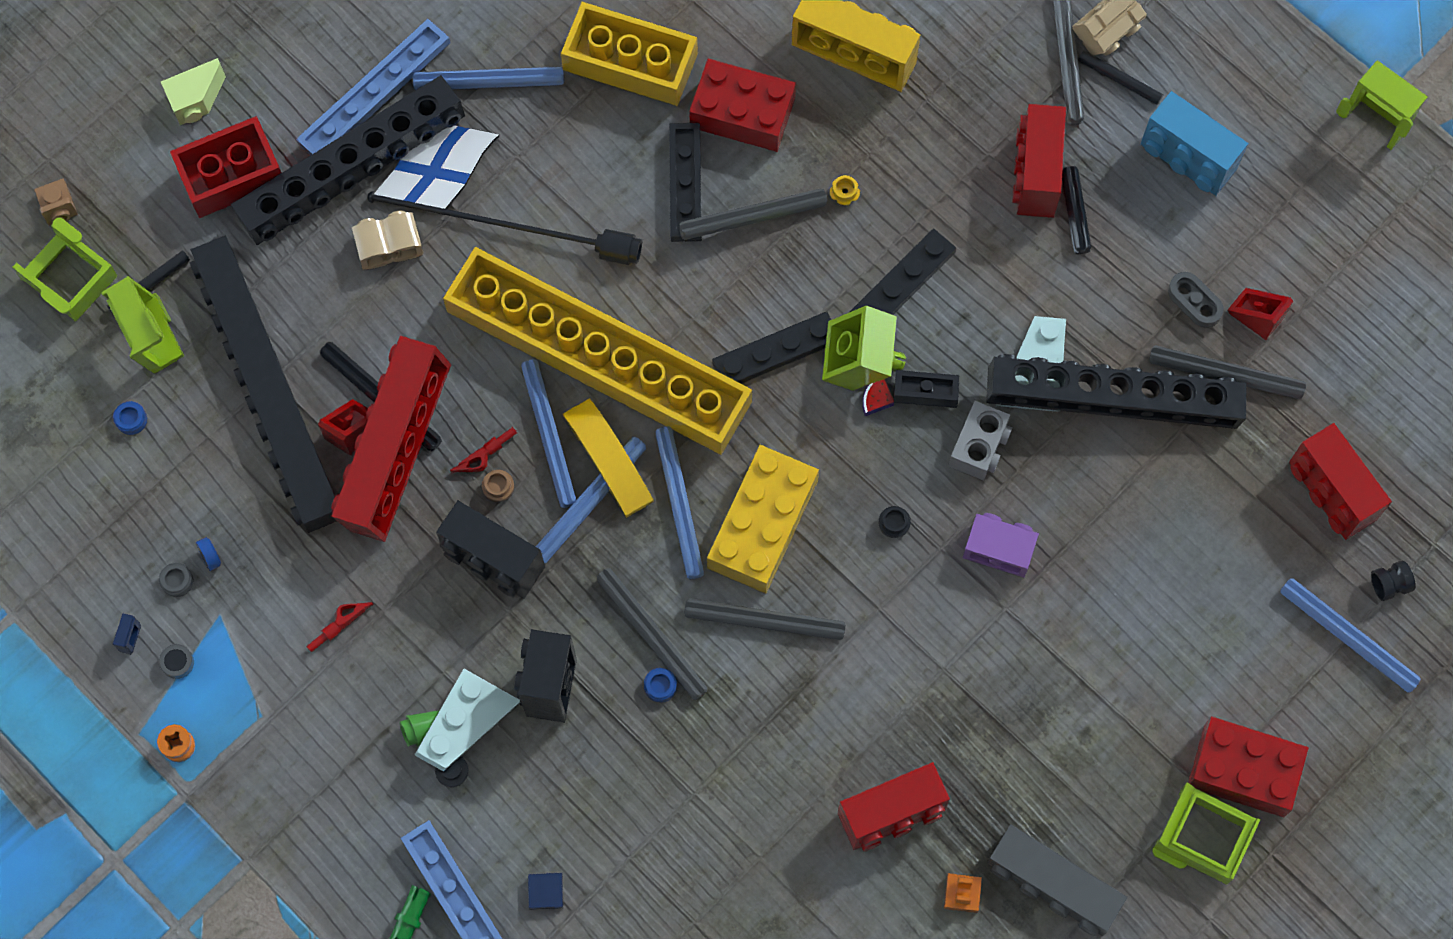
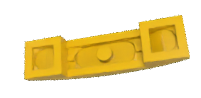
[562,398,654,518]

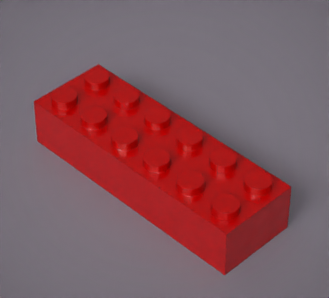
[331,336,451,542]

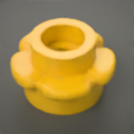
[829,175,860,205]

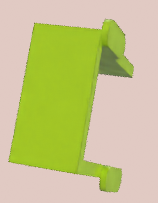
[1336,60,1428,150]
[13,218,117,322]
[101,276,184,374]
[1152,782,1261,885]

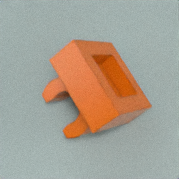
[944,873,982,913]

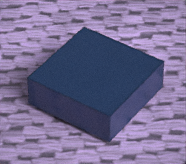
[113,613,142,655]
[528,873,563,910]

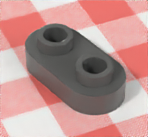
[1168,272,1224,328]

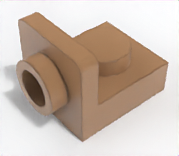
[34,178,78,225]

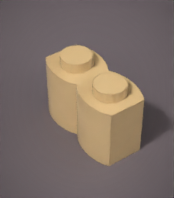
[352,211,423,269]

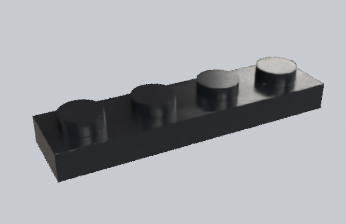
[669,123,702,242]
[850,228,956,315]
[712,311,831,384]

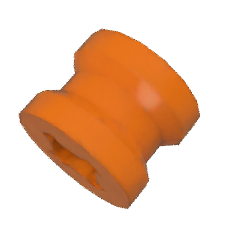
[157,724,196,762]

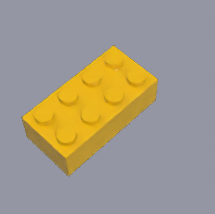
[792,0,921,92]
[561,2,698,106]
[707,445,819,594]

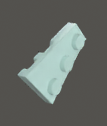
[996,316,1066,412]
[415,669,520,771]

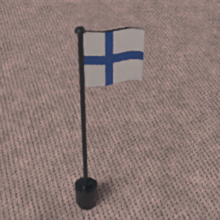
[367,126,643,265]

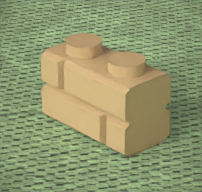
[1072,0,1147,56]

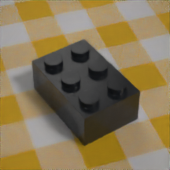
[436,500,545,599]
[514,629,577,723]

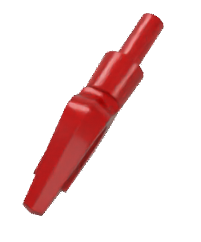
[450,427,517,473]
[306,602,374,652]

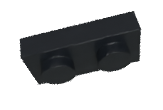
[894,370,959,408]

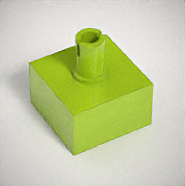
[822,306,906,391]

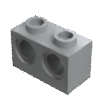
[948,401,1013,481]

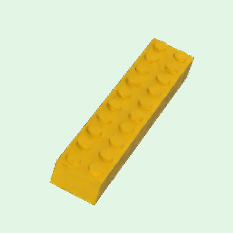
[443,247,752,455]

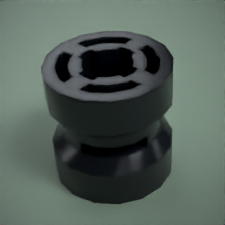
[1371,560,1416,601]

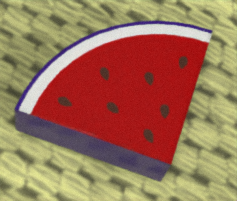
[862,379,894,416]

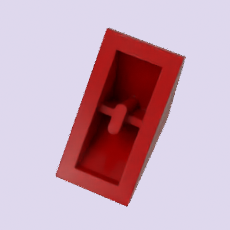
[1227,288,1293,340]
[318,399,368,456]

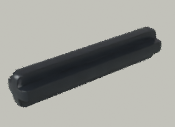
[1062,166,1092,254]

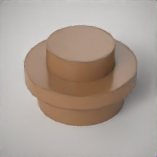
[482,470,514,502]

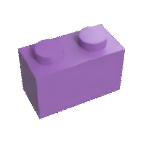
[963,513,1039,578]

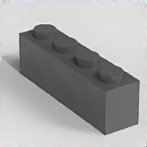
[987,824,1128,936]

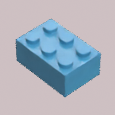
[1140,91,1249,196]

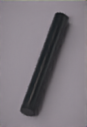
[1078,50,1164,105]
[107,250,190,314]

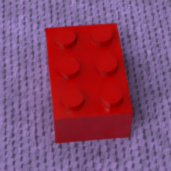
[689,58,796,152]
[1012,104,1066,218]
[170,116,282,218]
[1289,423,1392,540]
[1188,716,1309,818]
[837,762,950,852]

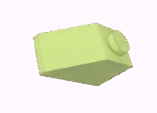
[161,58,226,125]

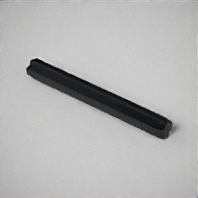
[320,342,442,451]

